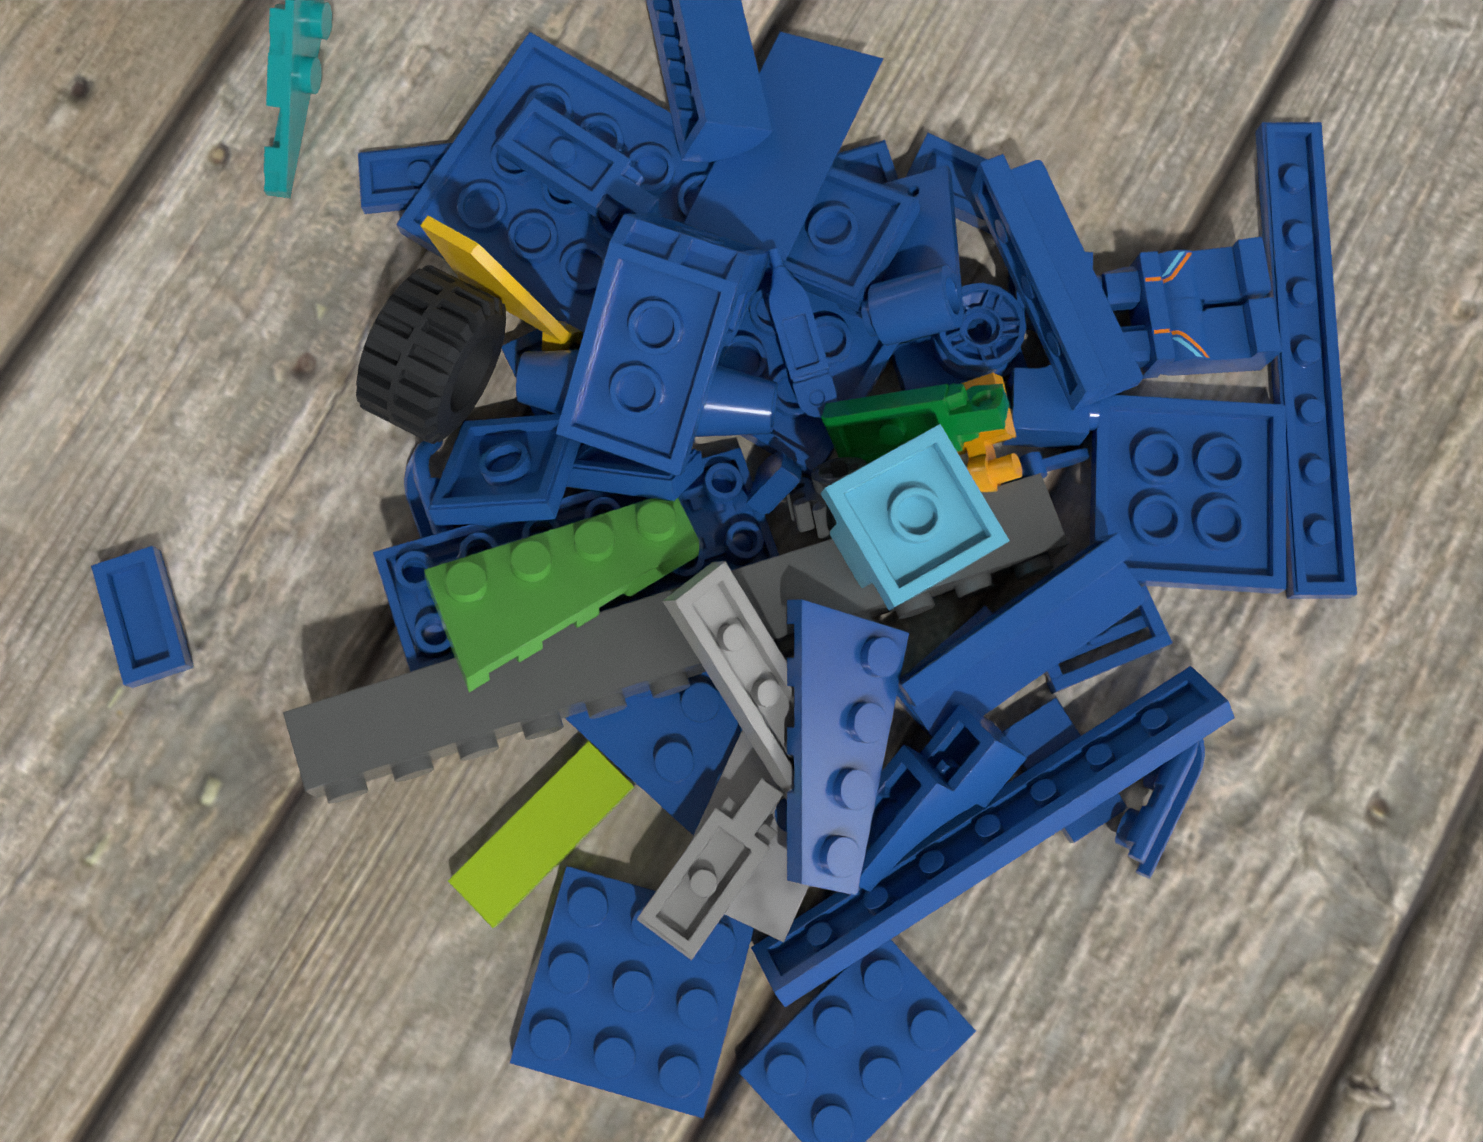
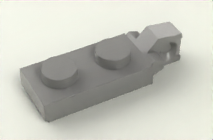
[637,778,784,960]

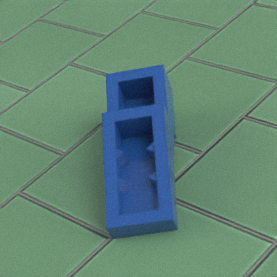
[859,703,1027,892]

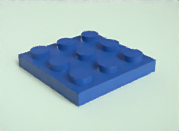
[1090,395,1286,594]
[510,866,754,1118]

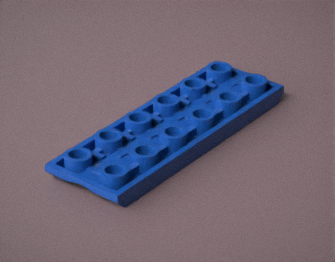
[373,448,779,672]

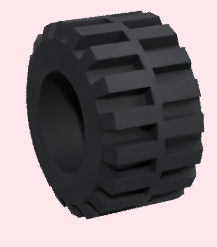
[356,265,506,444]

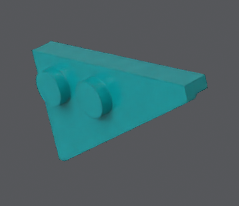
[264,0,332,199]

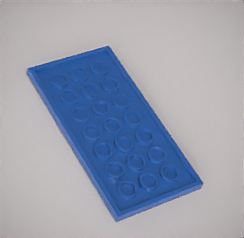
[396,32,902,477]

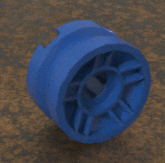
[931,283,1026,381]

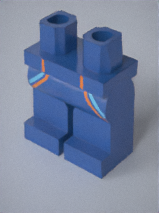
[1101,237,1283,379]

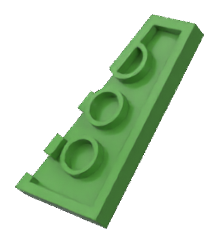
[424,498,699,692]

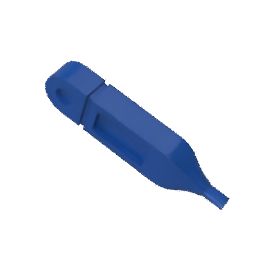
[768,248,837,418]

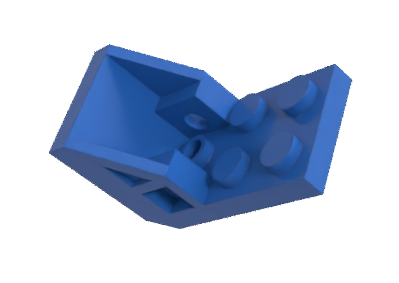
[555,213,769,476]

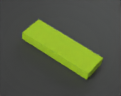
[448,741,635,928]

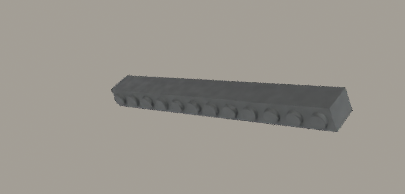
[283,473,1068,804]

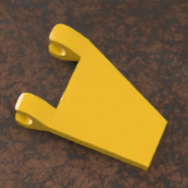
[420,216,584,351]

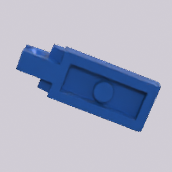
[495,97,661,224]

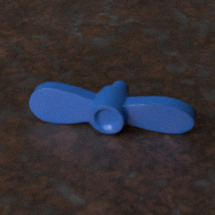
[1001,448,1090,485]

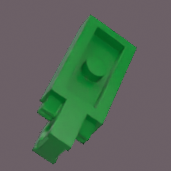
[821,384,1010,464]

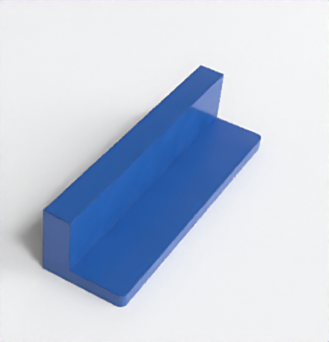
[971,154,1143,411]
[898,532,1147,738]

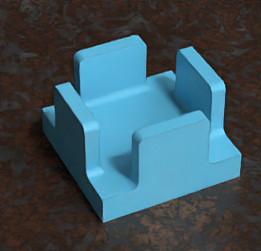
[820,424,1010,611]

